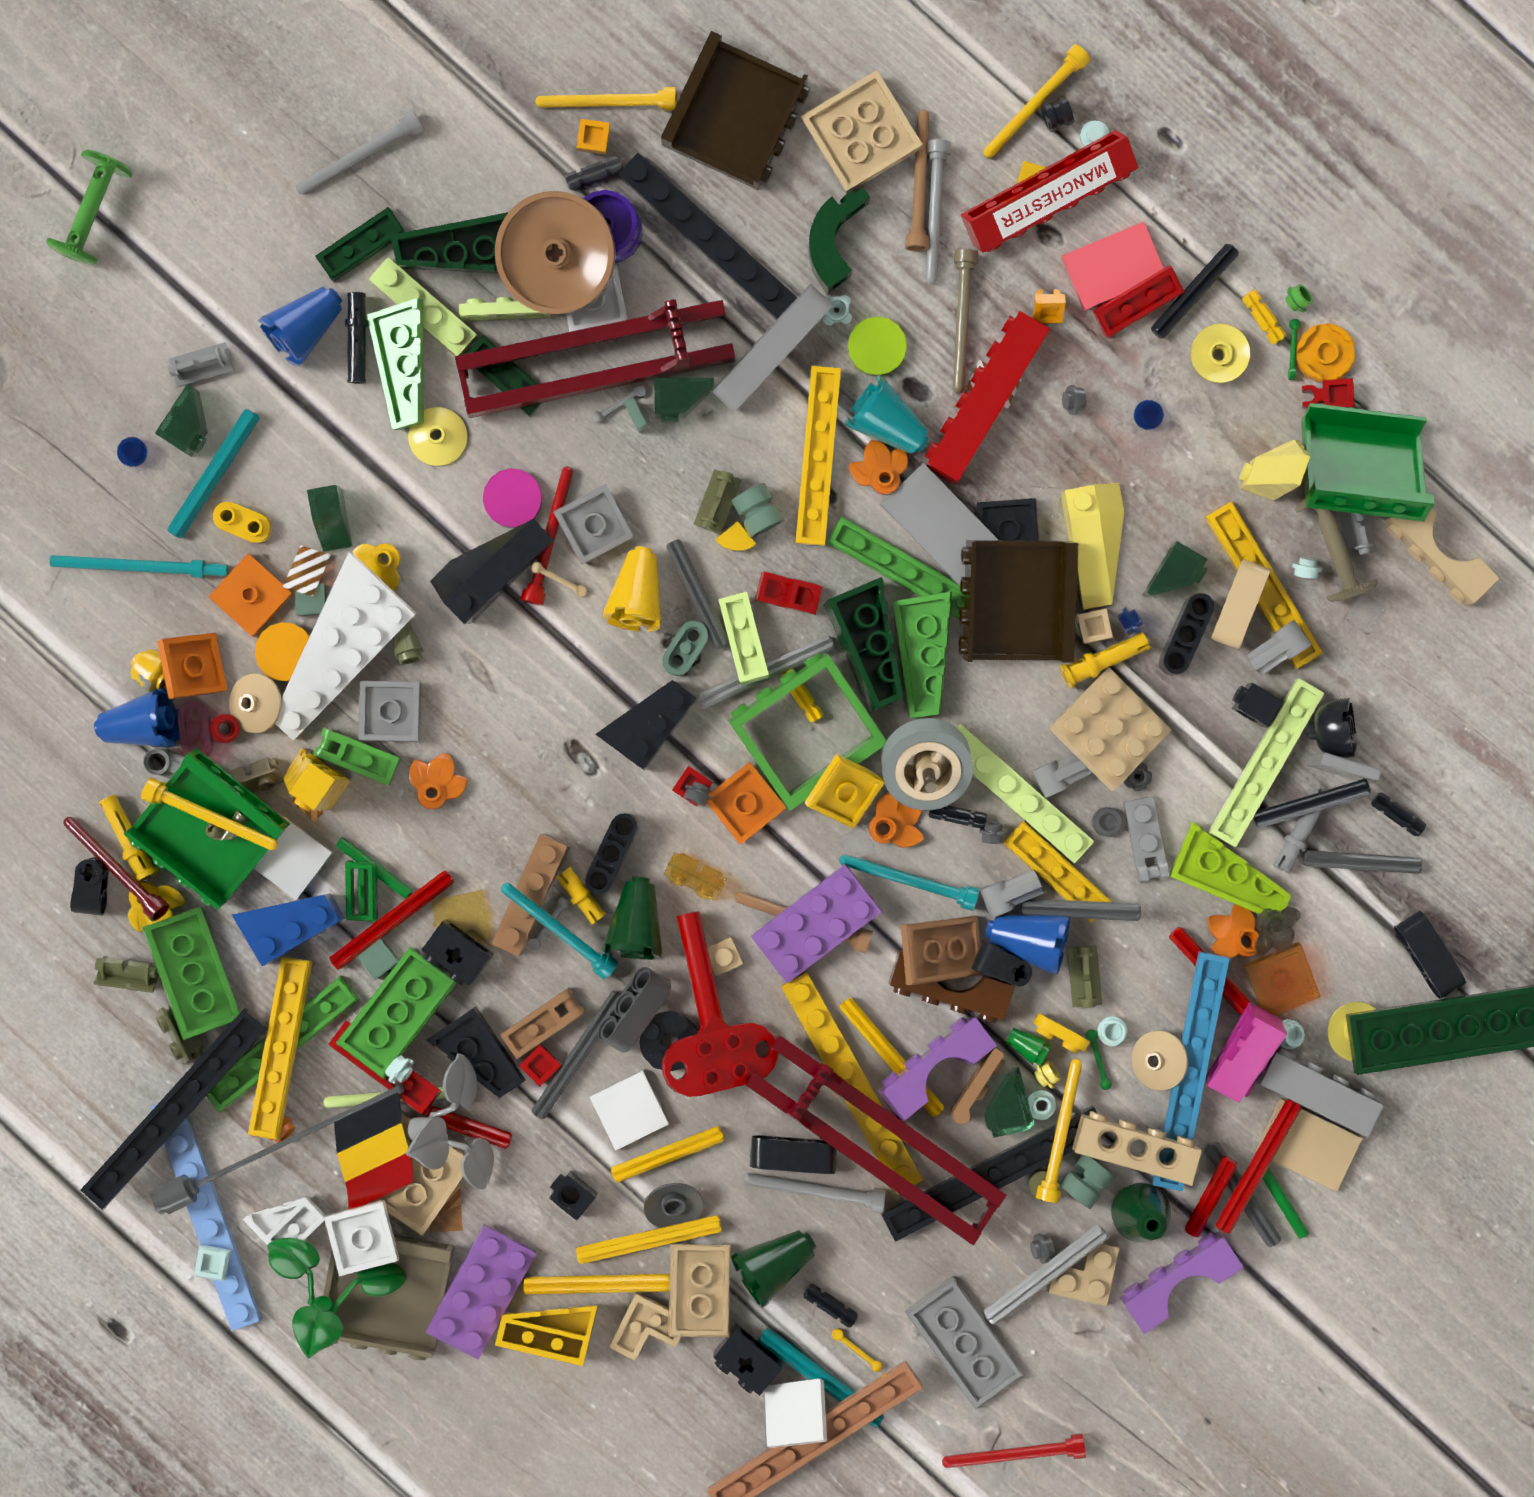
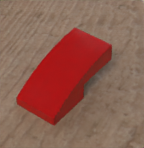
[755,571,823,615]

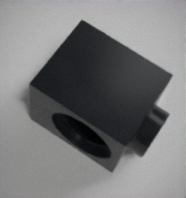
[1232,683,1283,727]
[549,1170,598,1221]

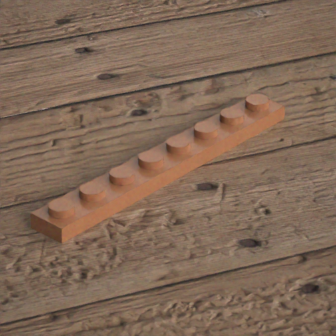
[707,1360,923,1497]

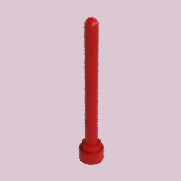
[520,466,573,606]
[942,1434,1086,1468]

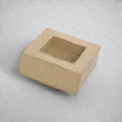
[1076,608,1113,645]
[707,936,743,976]

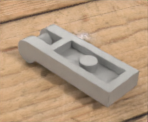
[1123,796,1169,883]

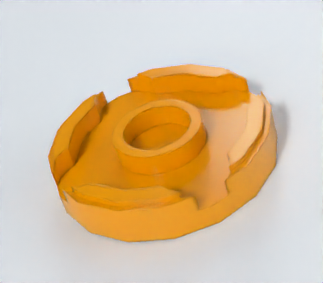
[1296,323,1355,383]
[255,622,310,682]

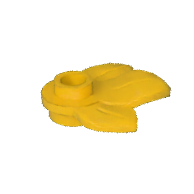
[352,543,401,592]
[128,881,186,932]

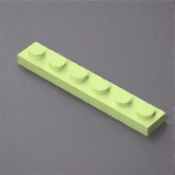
[1208,678,1324,847]
[956,724,1094,864]

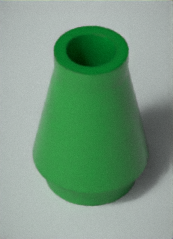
[1006,1027,1052,1066]

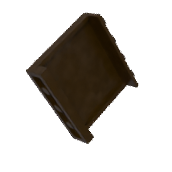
[661,31,811,190]
[958,540,1078,663]

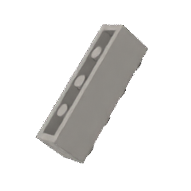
[1255,1048,1384,1138]

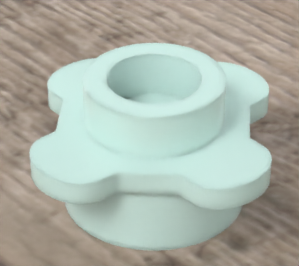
[823,295,852,326]
[385,1055,414,1084]

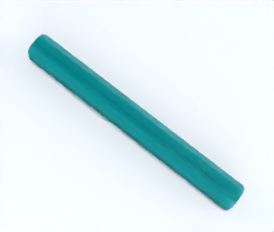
[167,409,260,539]
[758,1328,884,1428]

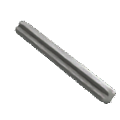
[697,636,835,709]
[984,1225,1108,1325]

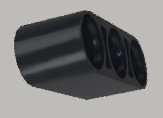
[1159,593,1215,676]
[585,813,639,894]
[1394,911,1466,999]
[749,1135,837,1174]

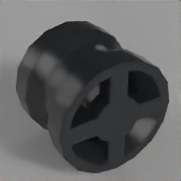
[1041,95,1074,132]

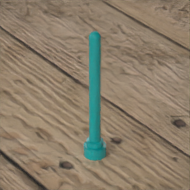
[839,854,979,911]
[501,883,618,979]

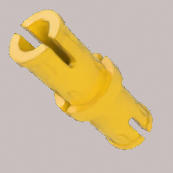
[556,867,607,925]

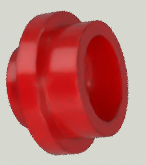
[209,714,240,743]

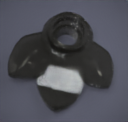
[1255,906,1301,956]

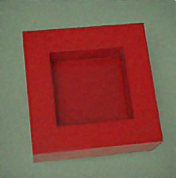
[672,766,713,807]
[519,1044,562,1087]

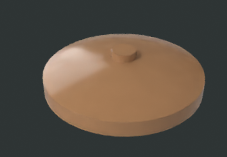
[495,191,616,314]

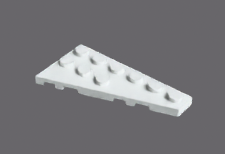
[275,551,416,741]

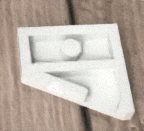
[243,1196,326,1245]

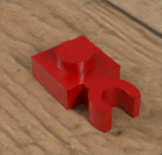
[1302,378,1355,409]

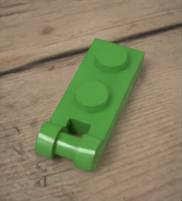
[313,727,401,786]

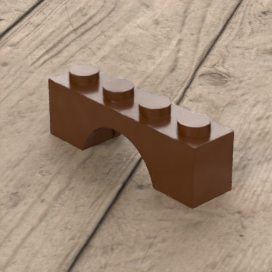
[888,949,1015,1023]

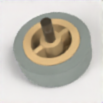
[881,719,973,810]

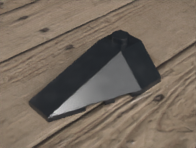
[430,519,555,624]

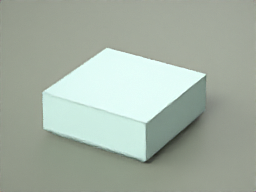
[194,1245,231,1281]

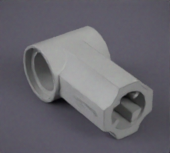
[1247,620,1311,675]
[143,748,185,779]
[1032,754,1093,798]
[979,870,1044,918]

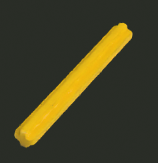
[839,997,945,1117]
[576,1215,722,1264]
[523,1274,670,1294]

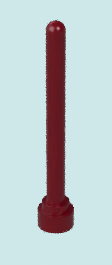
[63,817,170,922]

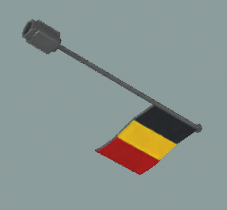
[151,1083,413,1215]

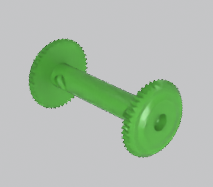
[46,149,132,265]

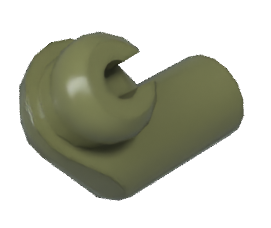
[205,809,249,841]

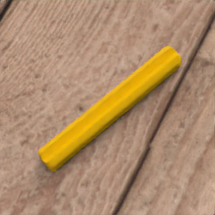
[611,1126,724,1182]

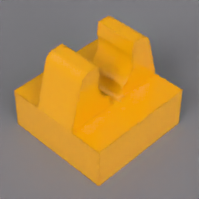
[576,119,610,155]
[1032,289,1066,324]

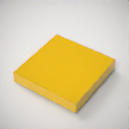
[805,754,885,829]

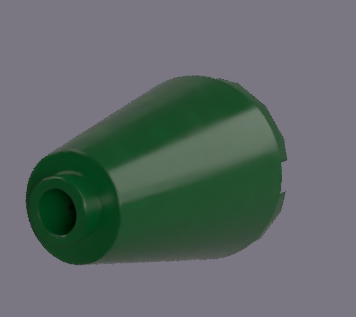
[603,876,662,960]
[1111,1182,1171,1243]
[730,1230,816,1308]

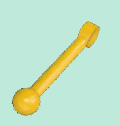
[831,1328,883,1372]

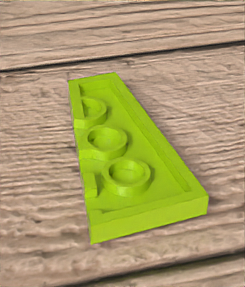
[1169,822,1292,923]

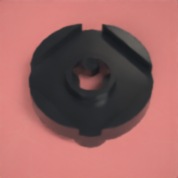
[639,1011,698,1071]

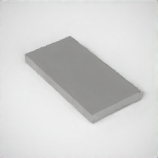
[881,463,998,587]
[905,1276,1024,1410]

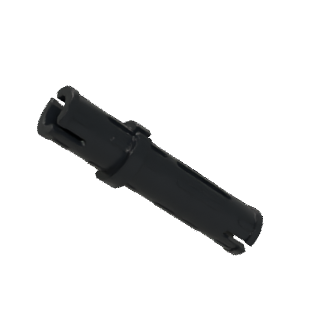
[345,292,369,384]

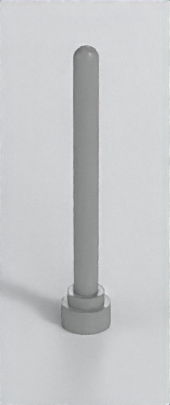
[296,109,425,194]
[925,139,951,284]
[743,1173,886,1214]

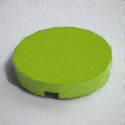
[848,316,907,376]

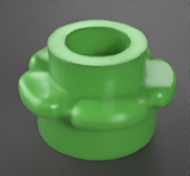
[1286,284,1313,312]

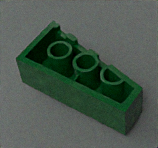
[390,212,508,274]
[823,577,903,713]

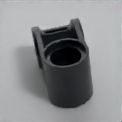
[70,857,109,916]
[971,941,1032,987]

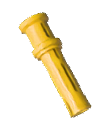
[1060,632,1150,689]
[99,794,160,882]

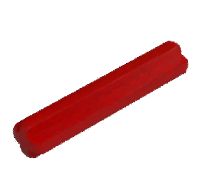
[426,1106,512,1149]
[1185,1156,1237,1238]

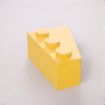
[282,747,351,812]
[495,1304,599,1366]

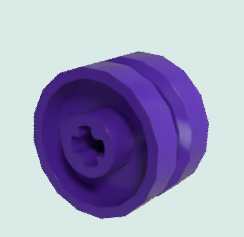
[583,190,643,263]

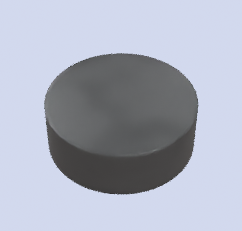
[1092,807,1123,837]

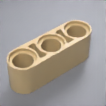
[1211,559,1271,650]

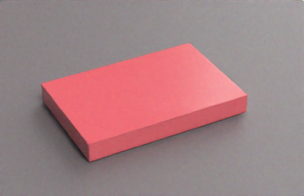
[1061,222,1163,312]

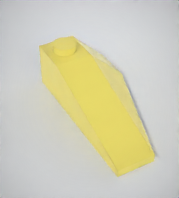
[1239,439,1311,501]
[1060,483,1124,610]

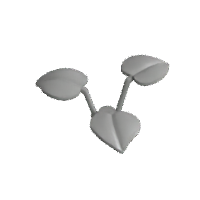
[406,1053,494,1189]

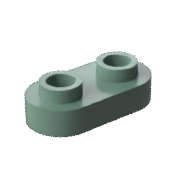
[663,621,708,676]

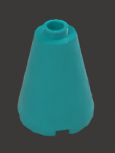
[845,376,929,454]

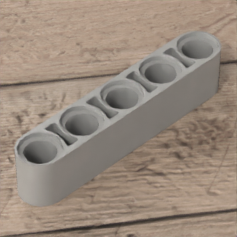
[712,284,833,412]

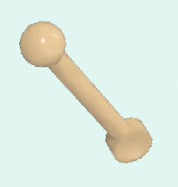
[531,562,587,597]

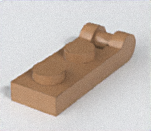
[500,987,586,1059]
[950,1047,1005,1125]

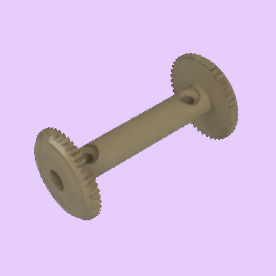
[1295,499,1378,602]

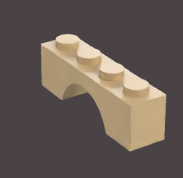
[1384,509,1500,606]

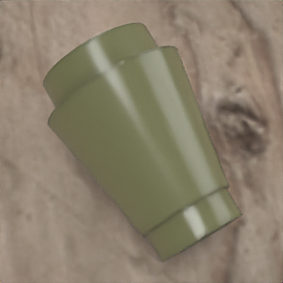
[393,622,423,665]

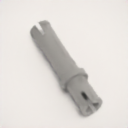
[1273,787,1325,874]

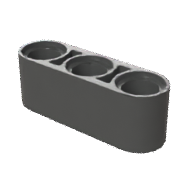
[597,967,671,1053]

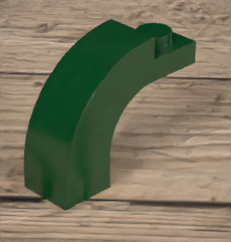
[808,188,870,295]

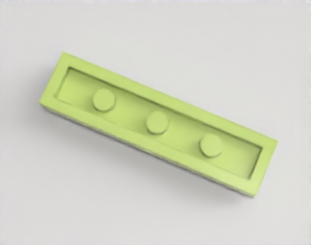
[369,257,478,356]

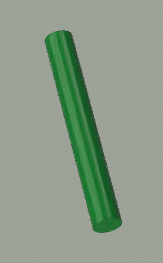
[335,837,413,899]
[1262,1167,1309,1239]

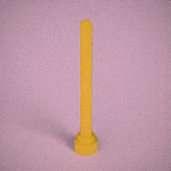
[983,44,1091,158]
[535,87,677,111]
[141,777,278,851]
[1036,1059,1082,1203]

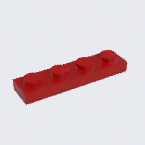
[328,1020,442,1115]

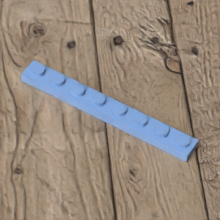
[151,1104,262,1331]

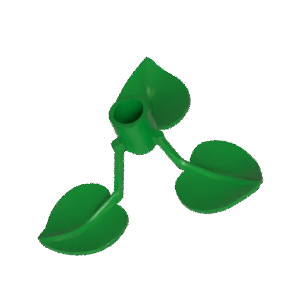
[267,1238,407,1359]

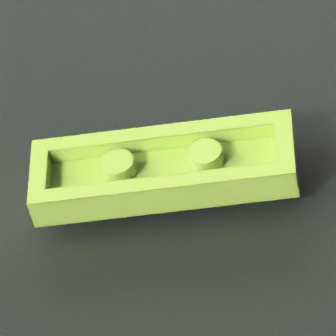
[459,297,552,322]
[718,592,770,685]

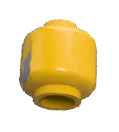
[130,649,166,692]

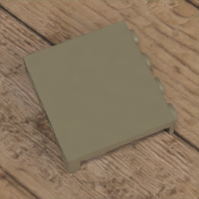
[323,1234,455,1360]

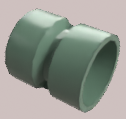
[731,483,784,538]
[1060,1155,1116,1209]

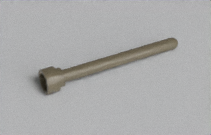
[953,249,978,393]

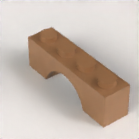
[491,834,570,956]

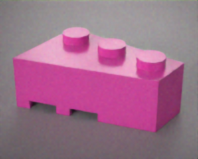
[1206,1002,1287,1103]

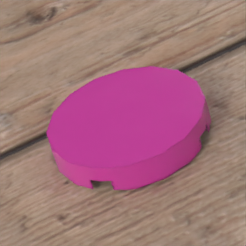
[483,468,543,528]

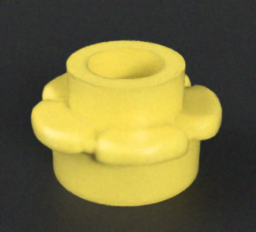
[1034,1060,1061,1089]

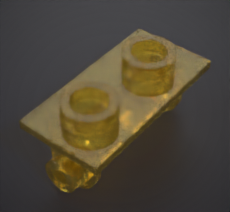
[663,852,727,901]

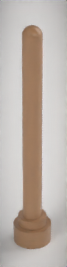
[905,109,929,252]
[734,892,873,954]

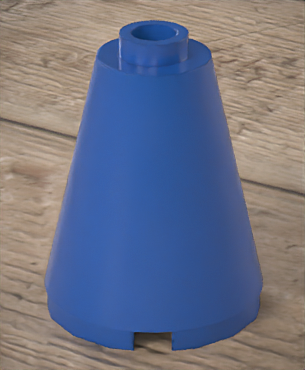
[258,287,342,367]
[94,688,183,748]
[986,915,1070,974]

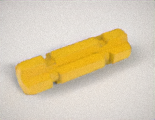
[1242,290,1286,345]
[781,669,824,723]

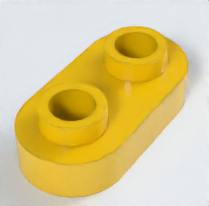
[213,502,272,544]
[1033,1013,1091,1054]

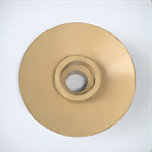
[229,674,282,733]
[1131,1031,1188,1091]

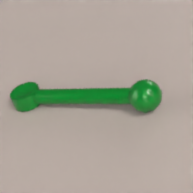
[1288,319,1301,380]
[1085,1029,1112,1090]

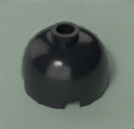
[1309,698,1357,758]

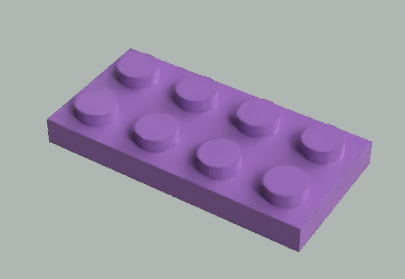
[751,863,882,983]
[426,1224,536,1360]

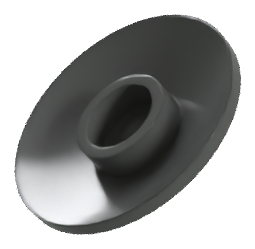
[644,1183,703,1228]

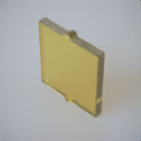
[431,890,492,941]

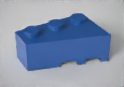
[232,893,346,966]

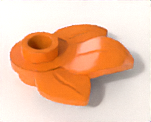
[849,440,908,495]
[409,753,468,810]
[869,792,924,848]
[1207,904,1261,959]

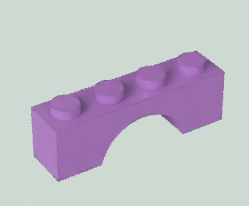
[877,1016,997,1120]
[1120,1232,1244,1334]

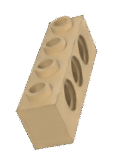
[1072,1111,1202,1186]

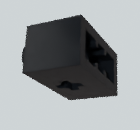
[421,919,494,985]
[713,1323,783,1396]

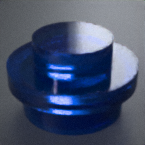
[1133,400,1164,430]
[117,437,148,467]
[1117,607,1143,636]

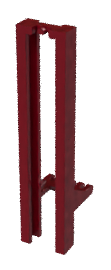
[454,299,735,419]
[745,1035,1007,1246]

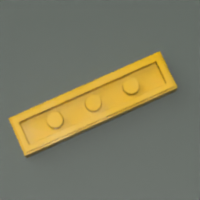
[1003,821,1111,923]

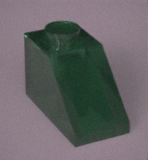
[654,377,714,423]
[155,384,208,457]
[307,485,353,552]
[1142,541,1208,598]
[984,1067,1034,1138]

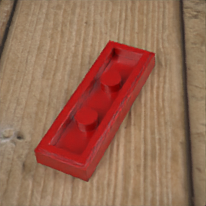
[1092,265,1184,338]

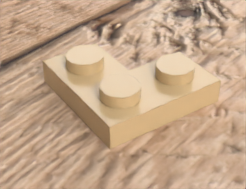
[1047,1242,1119,1306]
[609,1292,681,1361]

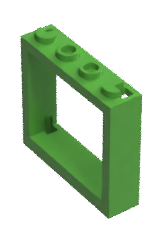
[728,652,887,811]

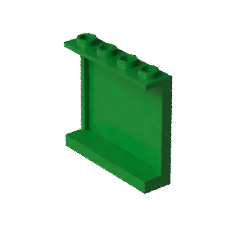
[1301,403,1435,522]
[124,748,290,910]

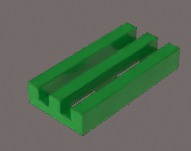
[345,860,378,921]

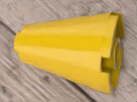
[602,546,662,632]

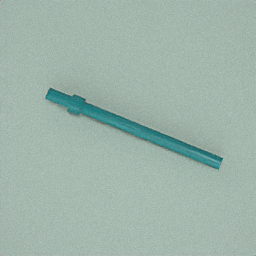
[49,555,229,578]

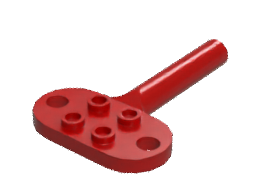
[662,911,778,1097]

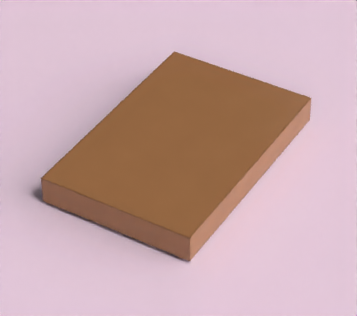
[901,915,984,985]

